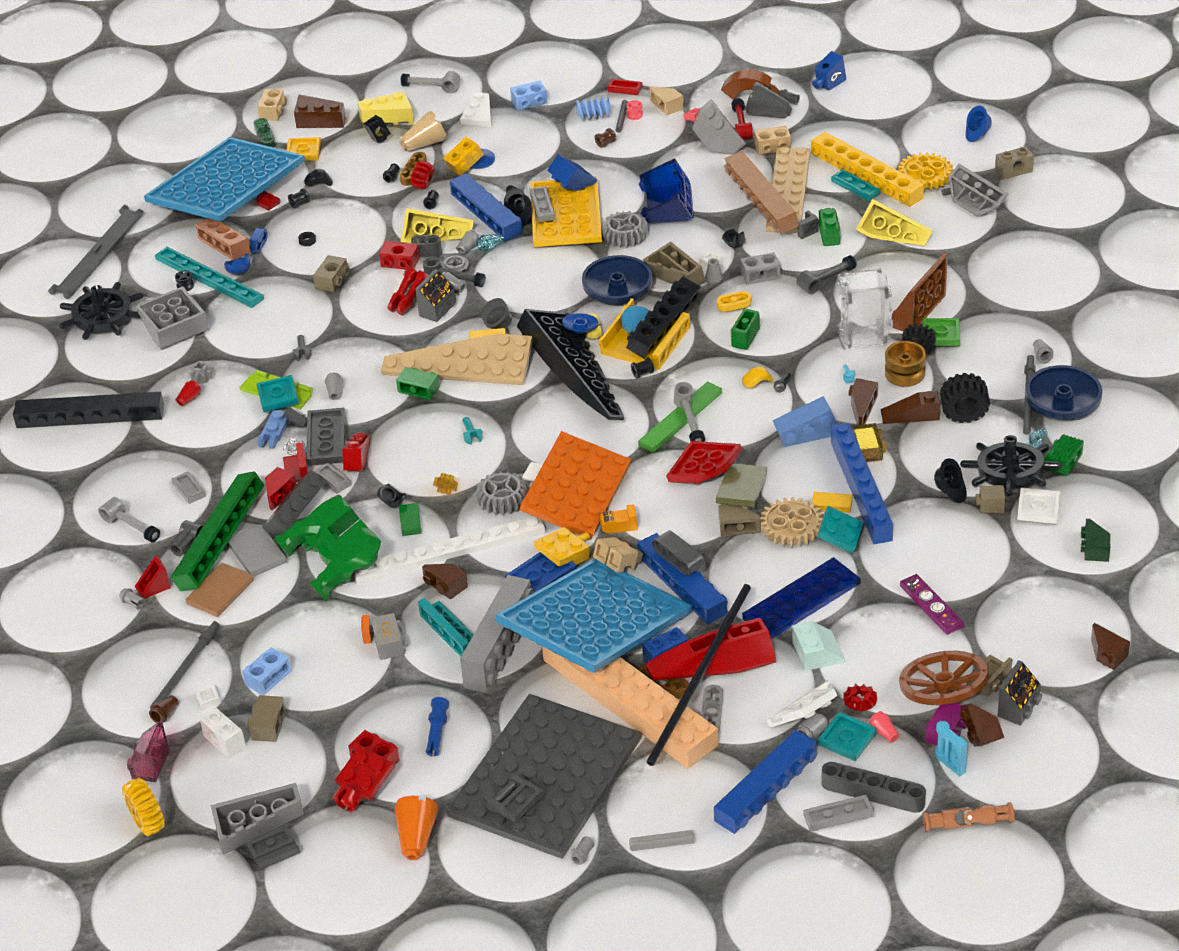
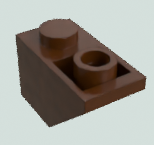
[422,564,468,599]
[960,703,1004,747]

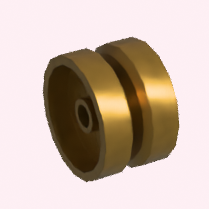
[885,341,926,387]

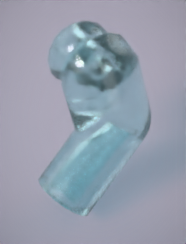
[1029,427,1047,447]

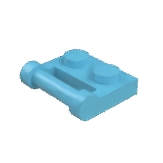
[935,721,968,777]

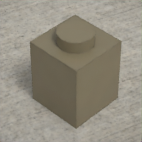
[975,485,1005,513]

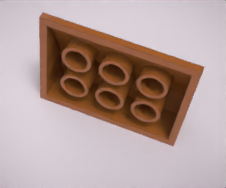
[891,252,948,332]

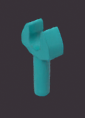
[462,417,483,445]

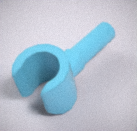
[843,364,855,384]

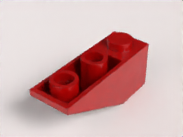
[342,432,371,471]

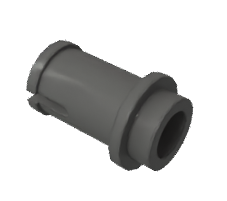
[779,89,800,105]
[283,406,307,428]

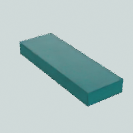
[831,169,880,201]

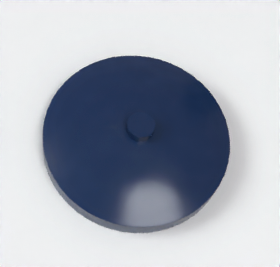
[582,255,653,304]
[1026,365,1102,420]

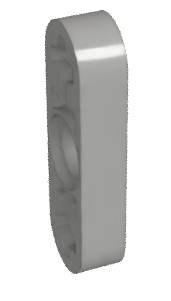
[701,685,723,733]

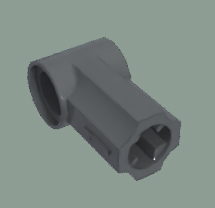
[169,520,203,556]

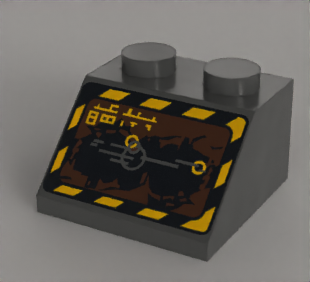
[416,269,456,322]
[998,660,1042,726]

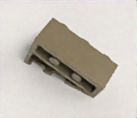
[643,241,705,285]

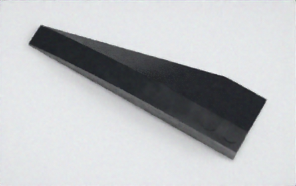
[517,309,625,421]

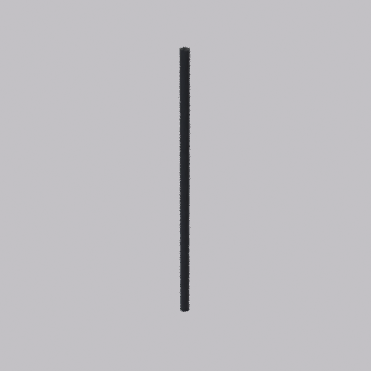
[646,584,751,766]

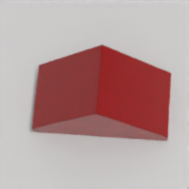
[135,556,170,599]

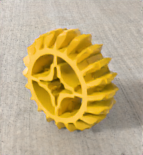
[122,778,165,836]

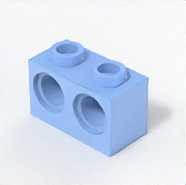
[510,80,547,111]
[242,647,291,695]

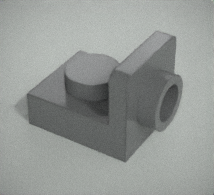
[797,211,819,239]

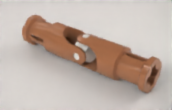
[922,802,1014,832]

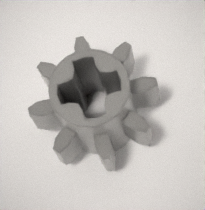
[190,361,213,384]

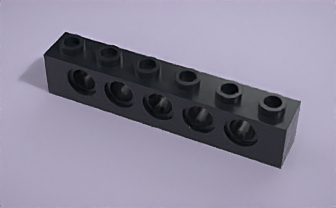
[626,276,701,359]

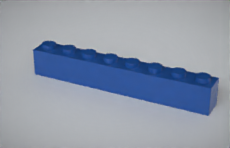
[831,423,893,545]

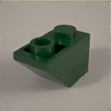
[1081,518,1110,562]

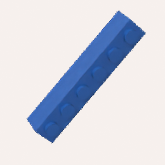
[449,173,522,241]
[637,533,728,624]
[714,730,817,834]

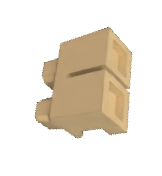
[593,537,643,573]

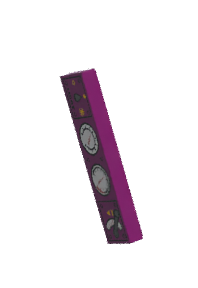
[900,574,964,635]

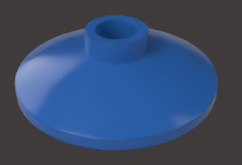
[470,148,495,169]
[562,313,598,334]

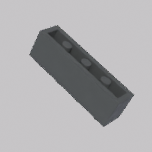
[262,470,325,537]

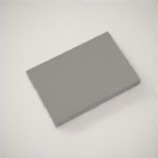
[227,524,287,577]

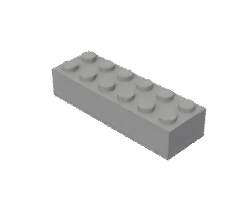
[460,575,533,693]

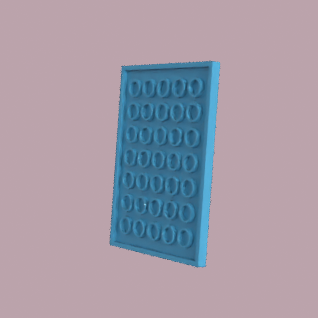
[144,137,305,222]
[495,559,693,673]

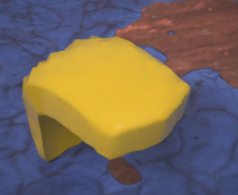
[742,366,774,389]

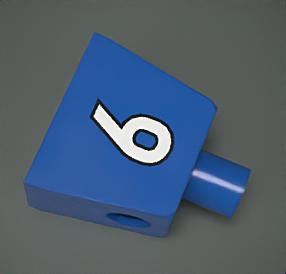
[812,51,846,90]

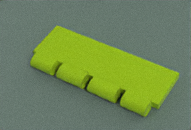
[240,370,313,410]

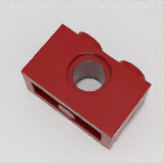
[379,241,420,270]

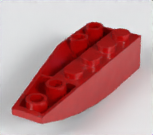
[645,618,776,680]

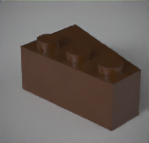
[294,94,346,128]

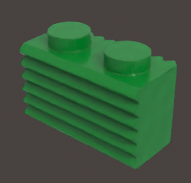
[819,208,841,246]
[730,308,760,350]
[396,367,440,400]
[1044,434,1084,476]

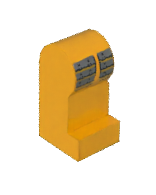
[600,504,638,534]

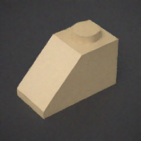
[649,86,684,115]

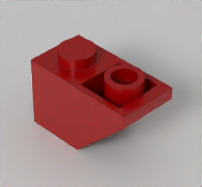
[265,467,296,511]

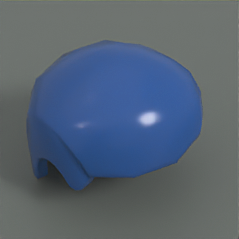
[224,253,250,275]

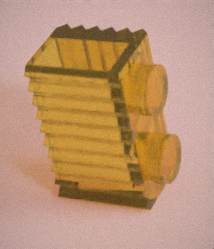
[853,423,886,462]

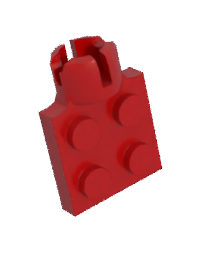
[333,746,395,812]

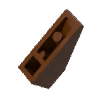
[849,378,878,431]
[881,391,940,424]

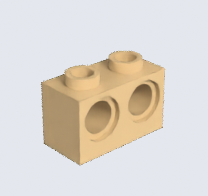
[257,89,287,121]
[754,125,791,155]

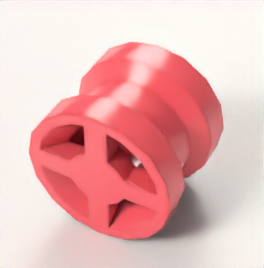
[626,100,643,120]

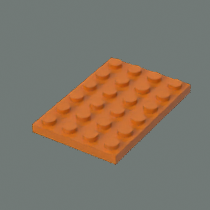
[520,431,631,539]

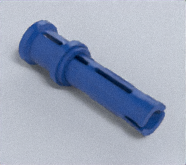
[426,697,449,756]

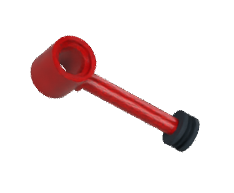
[731,98,753,140]

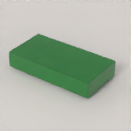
[399,503,422,536]

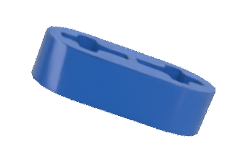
[249,228,268,254]

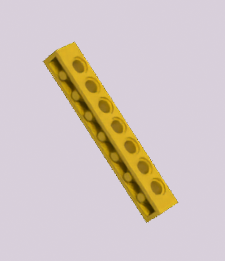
[811,132,924,207]

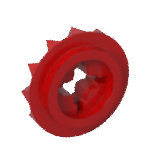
[843,683,877,711]

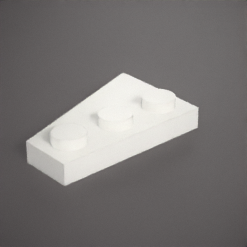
[460,92,492,127]

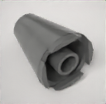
[745,82,792,118]

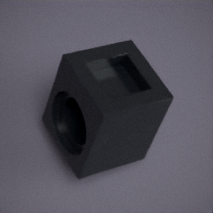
[363,115,391,143]

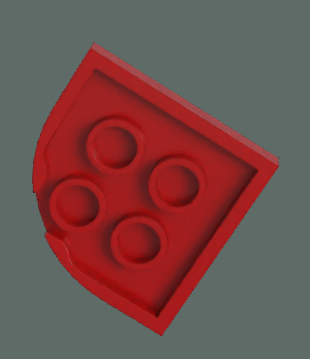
[666,441,742,484]

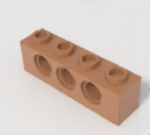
[195,218,250,260]

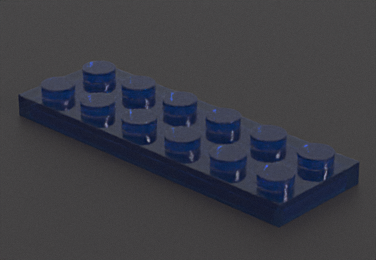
[742,557,861,639]

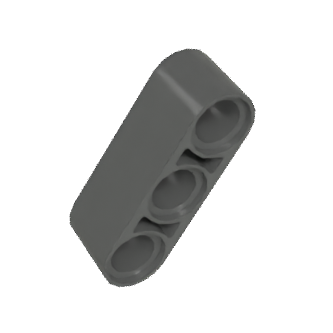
[652,530,705,576]

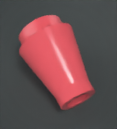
[869,711,900,743]

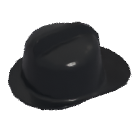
[504,188,532,226]
[934,458,967,503]

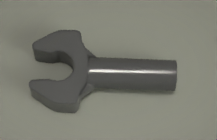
[293,335,311,361]

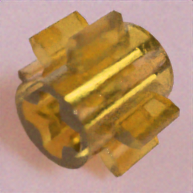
[433,473,458,495]

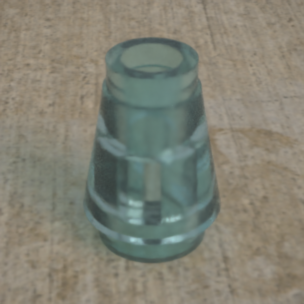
[477,234,503,252]

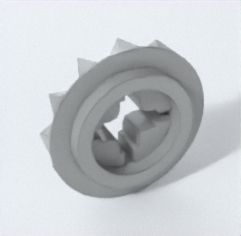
[441,255,469,272]

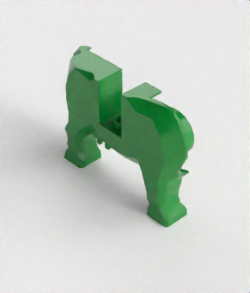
[273,494,381,602]

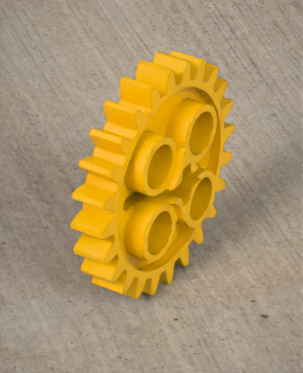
[898,152,953,190]

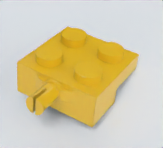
[534,527,590,567]

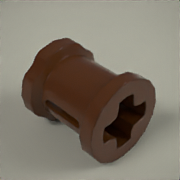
[594,128,616,148]

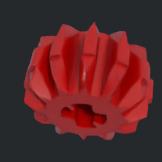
[410,160,434,190]

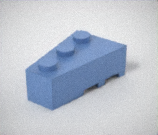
[772,396,837,447]

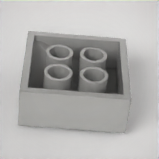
[135,286,209,349]

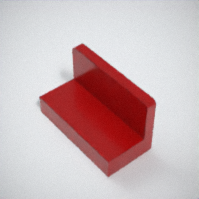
[283,442,308,483]

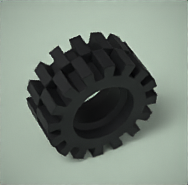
[901,323,936,355]

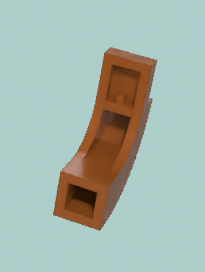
[721,69,780,99]

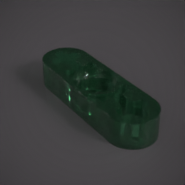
[253,118,276,148]

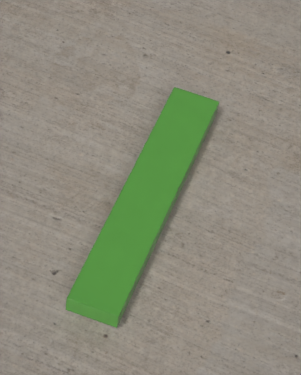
[638,381,722,453]

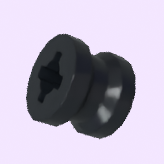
[175,270,194,291]

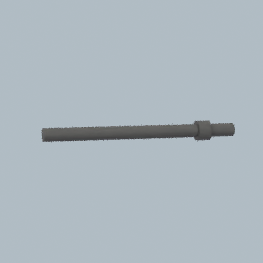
[1023,355,1036,435]
[150,621,220,709]

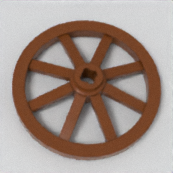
[899,650,989,705]

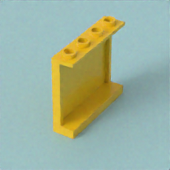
[599,298,690,370]

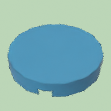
[621,306,649,333]

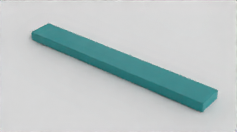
[155,247,264,308]

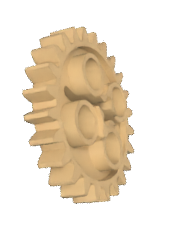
[760,497,823,547]

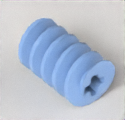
[576,97,610,120]

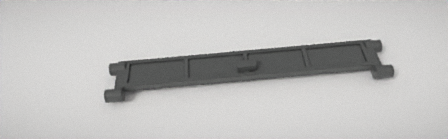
[48,204,143,299]

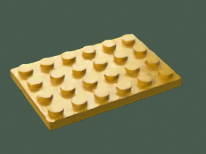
[531,177,602,247]

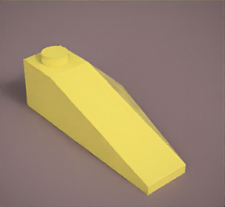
[856,199,933,246]
[400,208,474,244]

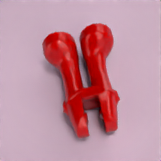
[387,267,429,316]

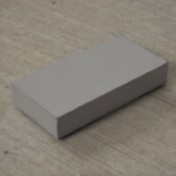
[314,463,352,494]
[171,471,206,504]

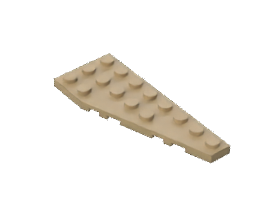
[381,334,533,385]

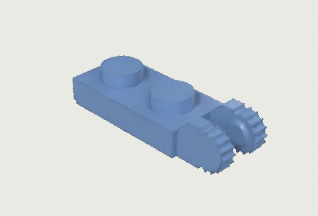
[258,410,290,449]

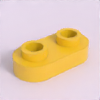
[717,291,751,312]

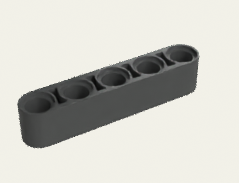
[821,762,926,813]

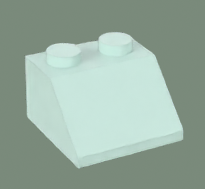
[792,621,845,671]

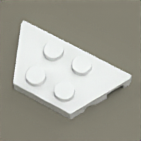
[766,681,837,728]

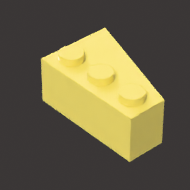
[357,91,414,126]

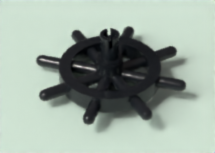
[59,282,144,340]
[960,435,1062,495]

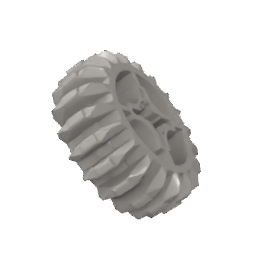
[602,211,648,248]
[476,471,528,515]

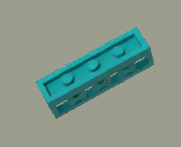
[418,598,473,657]

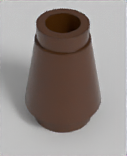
[149,695,179,723]

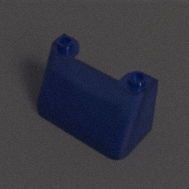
[639,158,694,223]

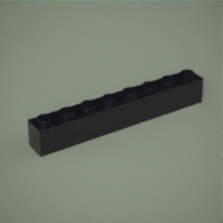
[13,392,164,428]

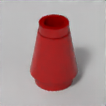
[175,380,201,407]

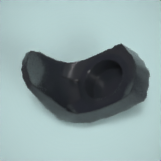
[304,169,333,187]
[722,229,745,248]
[377,483,406,508]

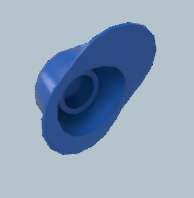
[965,105,992,142]

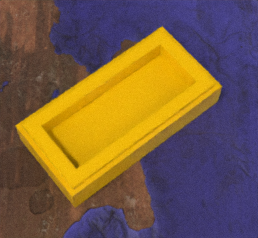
[812,492,853,513]

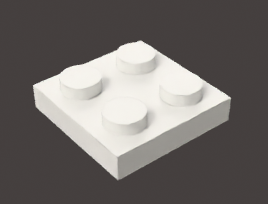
[1017,488,1060,524]

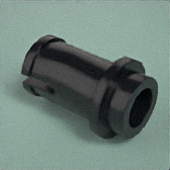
[383,163,400,183]
[423,190,438,209]

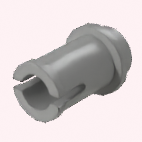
[119,588,145,610]
[570,836,595,865]

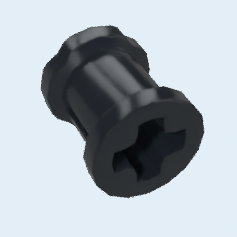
[288,188,310,209]
[631,357,654,379]

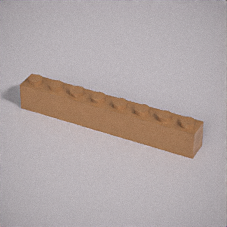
[724,151,799,234]

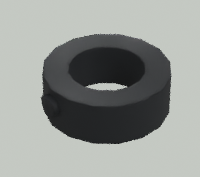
[298,232,316,246]

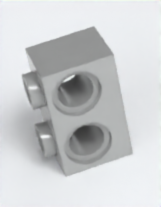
[741,252,781,285]

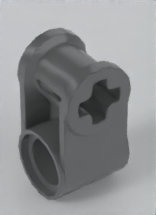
[411,235,443,257]

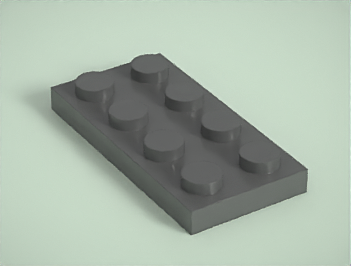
[306,407,345,465]

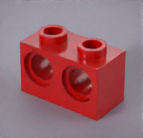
[348,730,400,766]

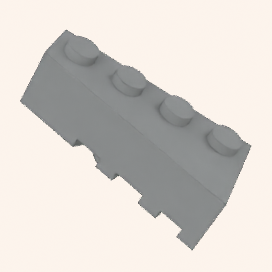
[211,783,304,855]

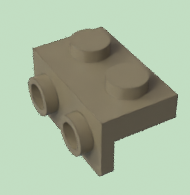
[966,655,1013,697]

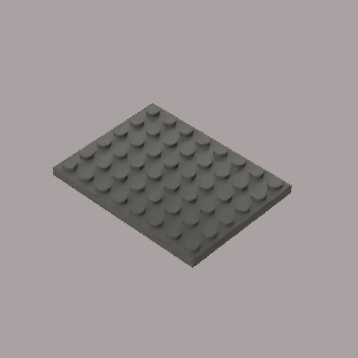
[446,694,642,859]

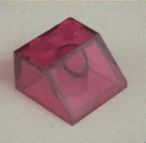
[127,722,170,782]

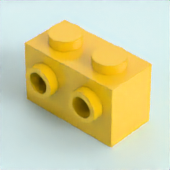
[443,136,484,176]

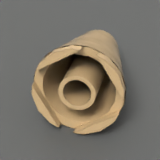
[400,111,446,151]

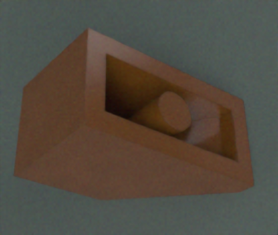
[1091,623,1130,670]

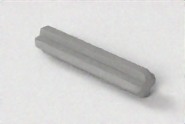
[629,830,695,851]

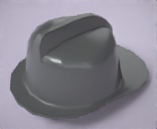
[481,298,512,332]

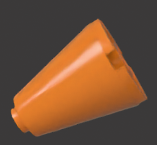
[394,795,438,860]

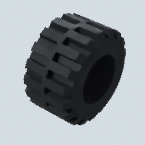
[940,373,990,423]

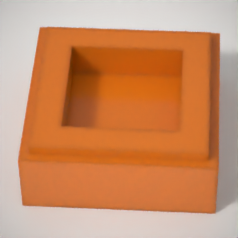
[361,615,372,644]

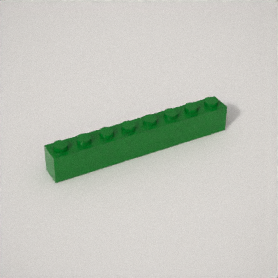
[170,471,264,591]

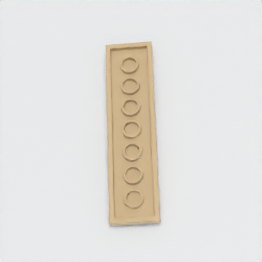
[766,147,810,233]

